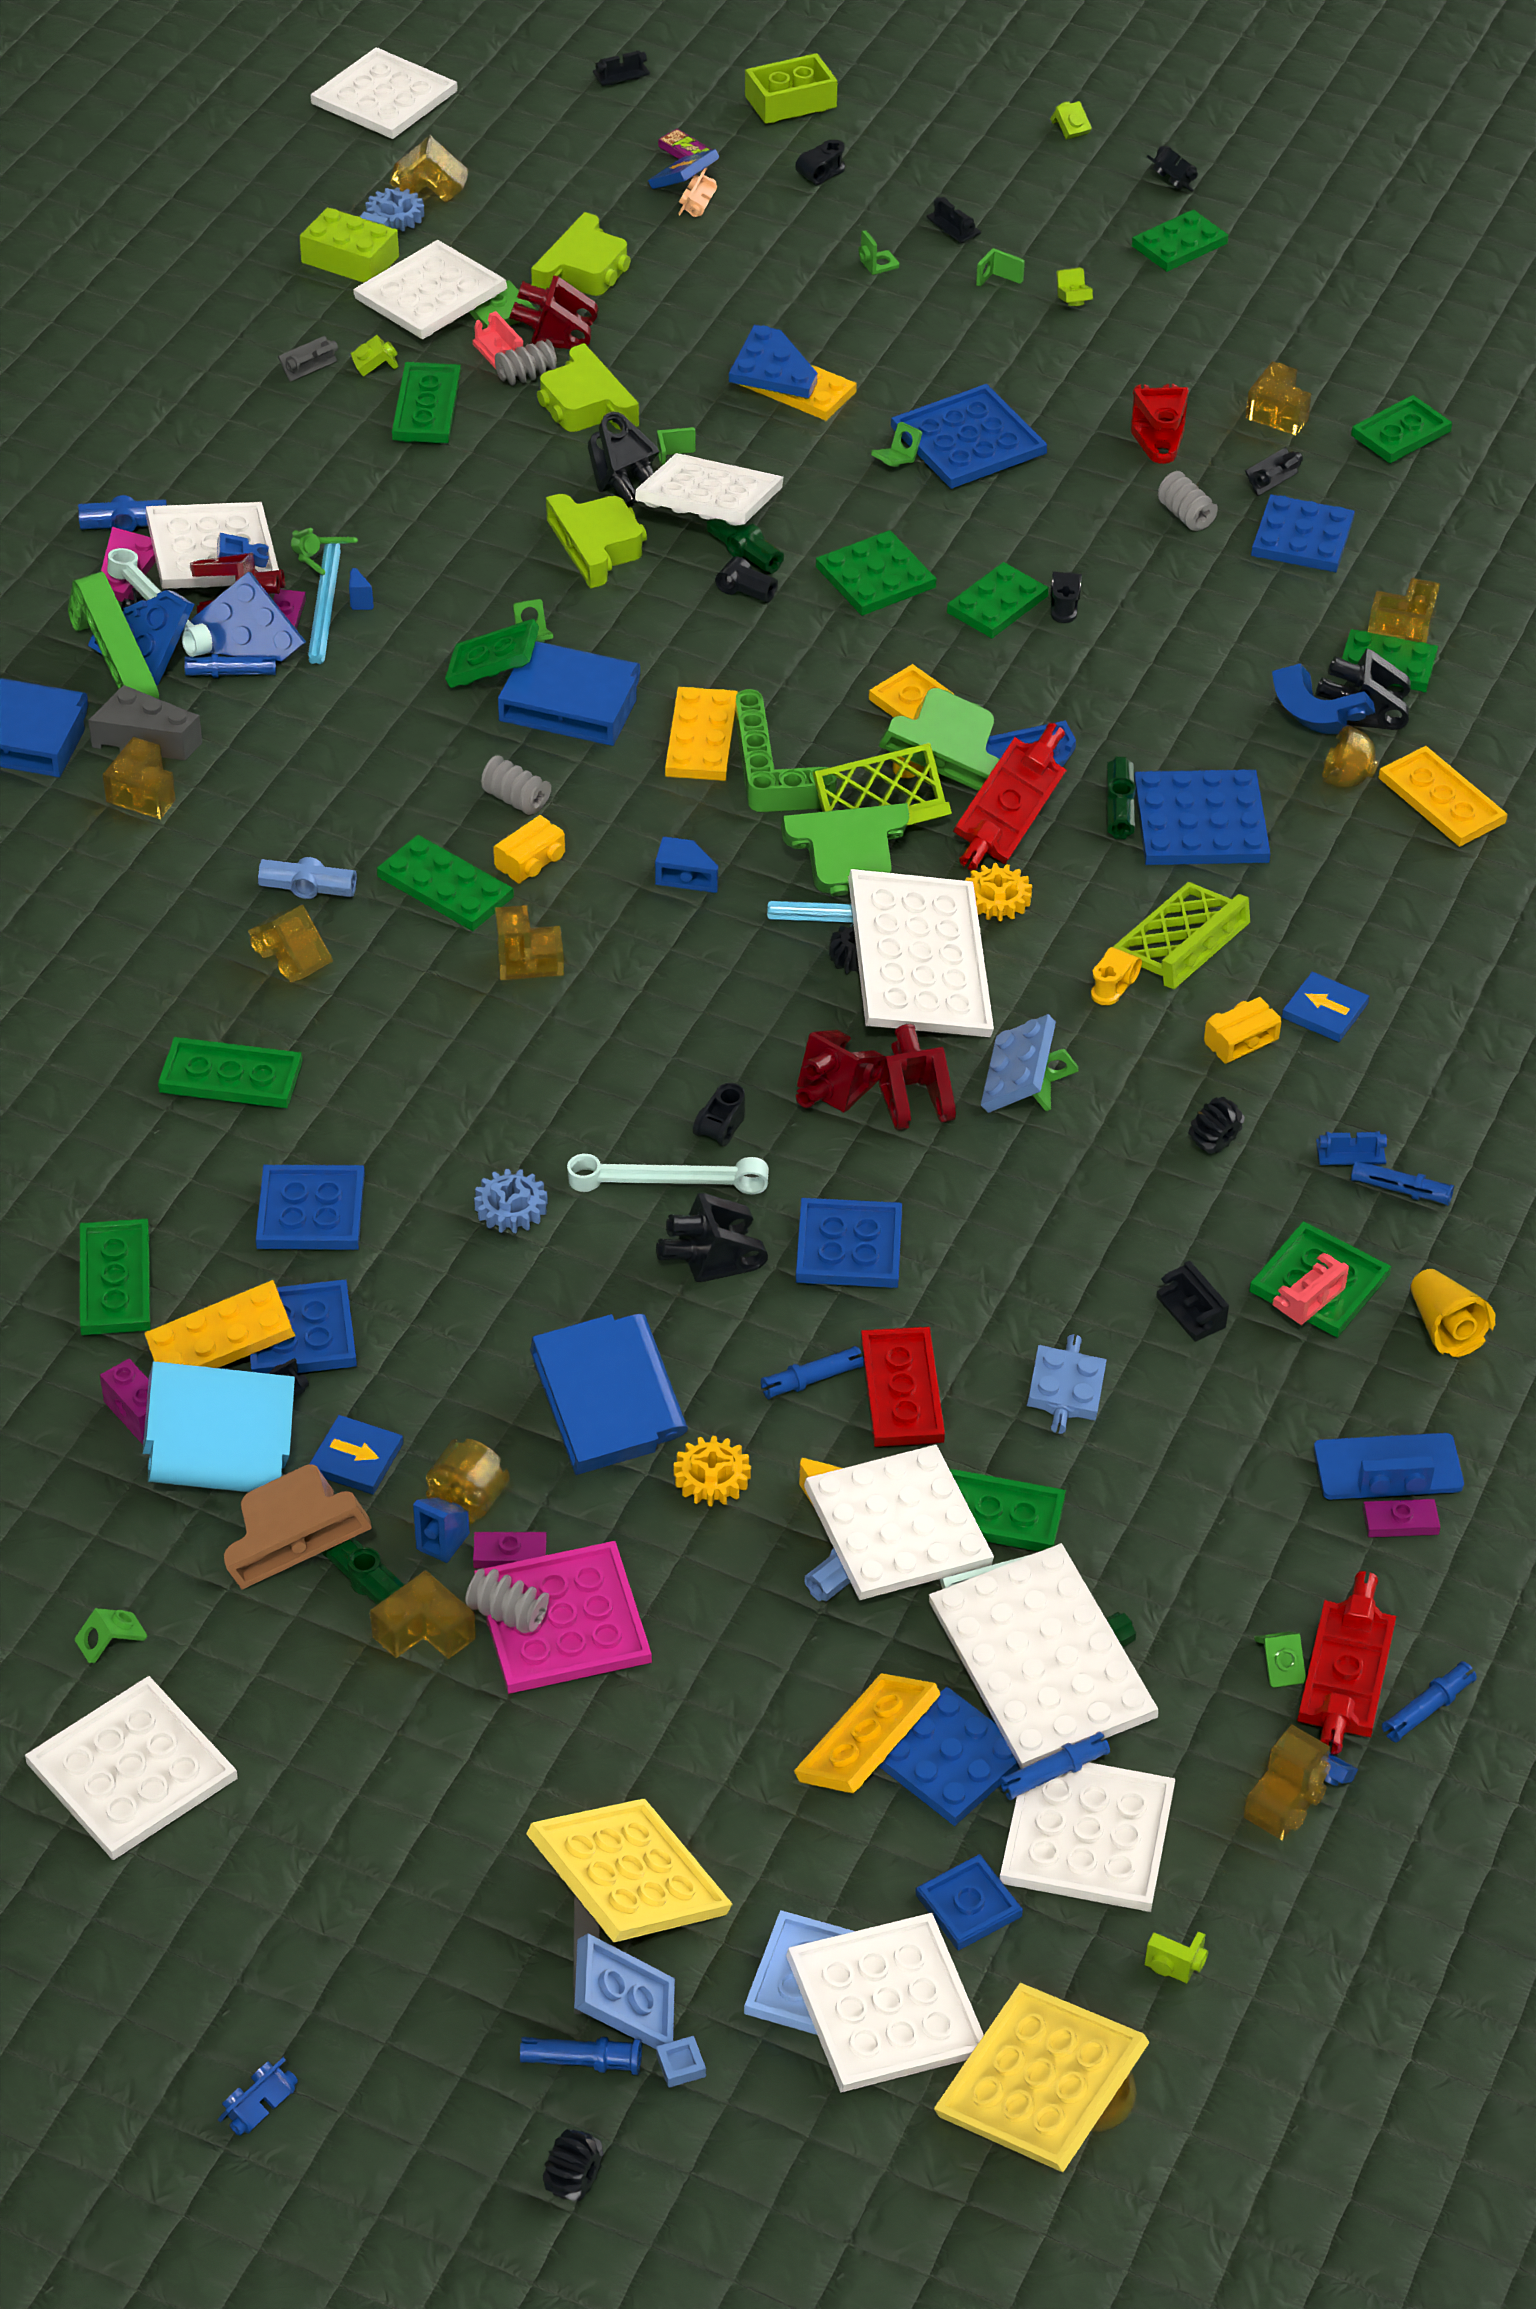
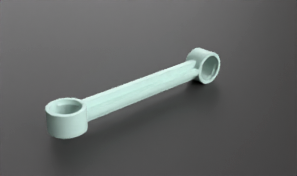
[107,548,212,657]
[567,1154,769,1195]

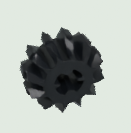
[829,922,860,976]
[1188,1096,1245,1154]
[543,2129,603,2201]

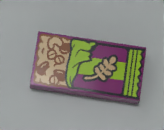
[658,129,712,159]

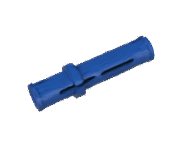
[185,654,276,678]
[1351,1160,1454,1206]
[760,1346,864,1399]
[1382,1661,1477,1742]
[1000,1731,1110,1800]

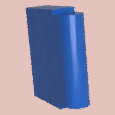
[498,641,640,746]
[0,678,88,777]
[530,1314,688,1475]

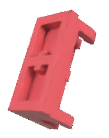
[473,311,523,369]
[1272,1253,1349,1325]

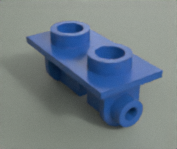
[1316,1131,1387,1165]
[218,2057,298,2136]

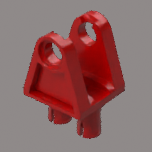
[1131,384,1188,464]

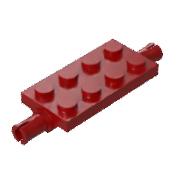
[953,723,1066,871]
[1298,1571,1396,1754]

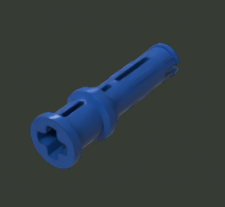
[520,2037,642,2076]

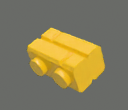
[493,815,565,884]
[1204,997,1282,1064]

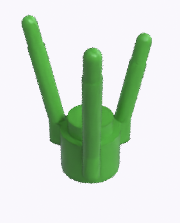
[291,528,358,575]

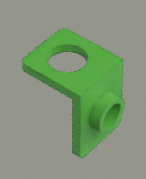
[858,230,899,275]
[976,248,1025,287]
[871,422,922,467]
[657,427,696,467]
[513,599,553,643]
[1033,1049,1078,1111]
[75,1608,148,1663]
[1254,1631,1306,1687]

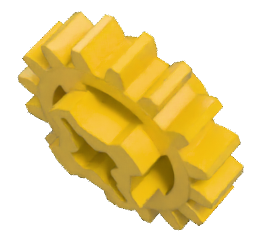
[965,863,1032,921]
[674,1436,751,1506]

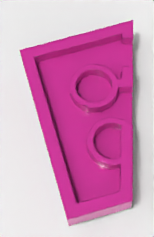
[101,527,156,602]

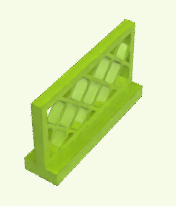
[812,743,952,826]
[1113,882,1250,989]

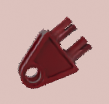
[509,275,599,349]
[190,552,285,614]
[879,1024,956,1130]
[796,1030,886,1113]

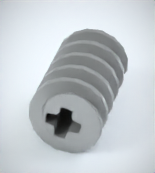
[495,339,557,386]
[1158,471,1218,531]
[481,755,551,815]
[465,1568,549,1633]

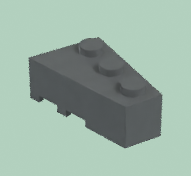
[88,685,202,761]

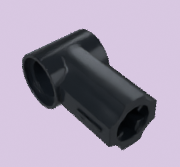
[715,556,778,603]

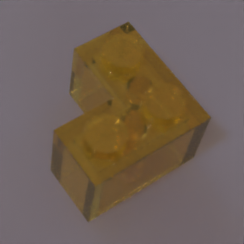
[389,136,469,202]
[1246,361,1312,436]
[1368,578,1440,643]
[103,737,176,819]
[248,904,333,983]
[495,905,564,980]
[370,1570,476,1659]
[1244,1724,1331,1840]

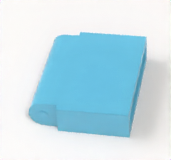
[142,1361,295,1492]

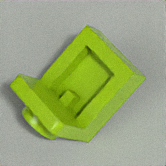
[1050,101,1092,140]
[1056,267,1093,306]
[350,335,399,377]
[1145,1931,1209,1983]

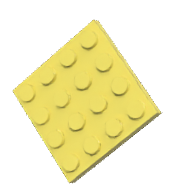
[526,1798,732,1942]
[934,1983,1149,2172]

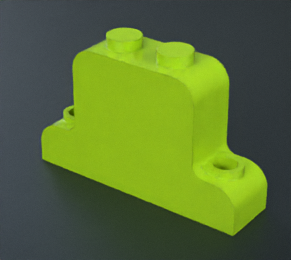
[531,212,631,296]
[537,343,639,432]
[546,494,647,589]

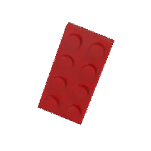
[861,1327,945,1447]

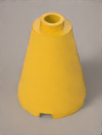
[1410,1269,1496,1357]

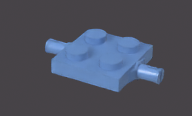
[1027,1334,1107,1434]

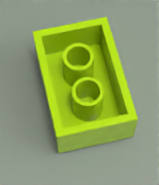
[745,53,838,124]
[299,207,399,283]

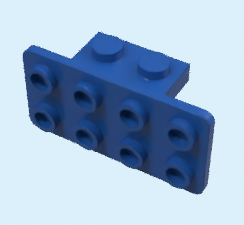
[1313,1433,1464,1500]

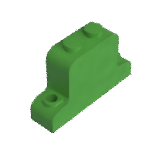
[878,688,999,791]
[781,803,909,896]

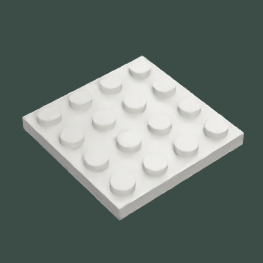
[311,47,457,139]
[353,240,507,339]
[635,453,783,526]
[146,502,279,589]
[804,1444,994,1600]
[25,1676,238,1860]
[1000,1762,1175,1912]
[786,1913,984,2092]

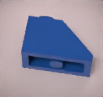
[655,836,718,893]
[413,1497,470,1563]

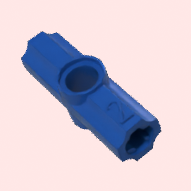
[78,495,167,532]

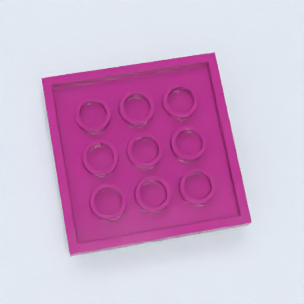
[474,1541,652,1694]

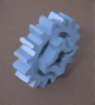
[366,187,424,231]
[474,1169,548,1233]

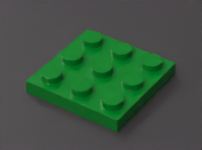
[816,530,937,616]
[1249,1221,1391,1338]

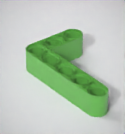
[68,571,159,699]
[735,689,837,812]

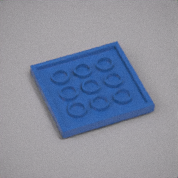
[891,384,1047,489]
[1134,769,1271,865]

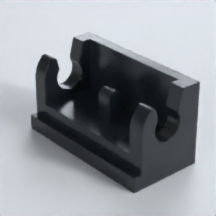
[1156,1261,1229,1342]

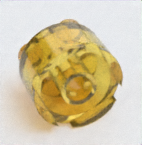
[426,1438,510,1524]

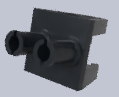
[588,412,659,506]
[1315,648,1411,730]
[656,1193,768,1282]

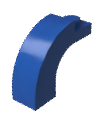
[1272,663,1375,734]

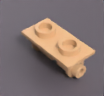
[678,167,717,217]

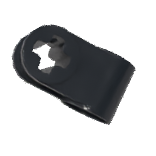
[795,139,845,185]
[1050,571,1082,623]
[693,1083,745,1146]

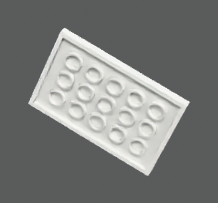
[848,869,994,1037]
[929,1543,1158,1769]

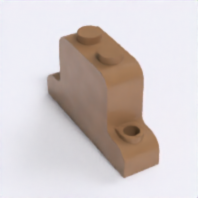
[224,1464,372,1590]

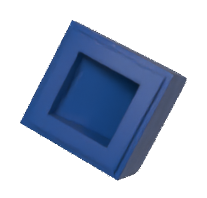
[349,568,373,610]

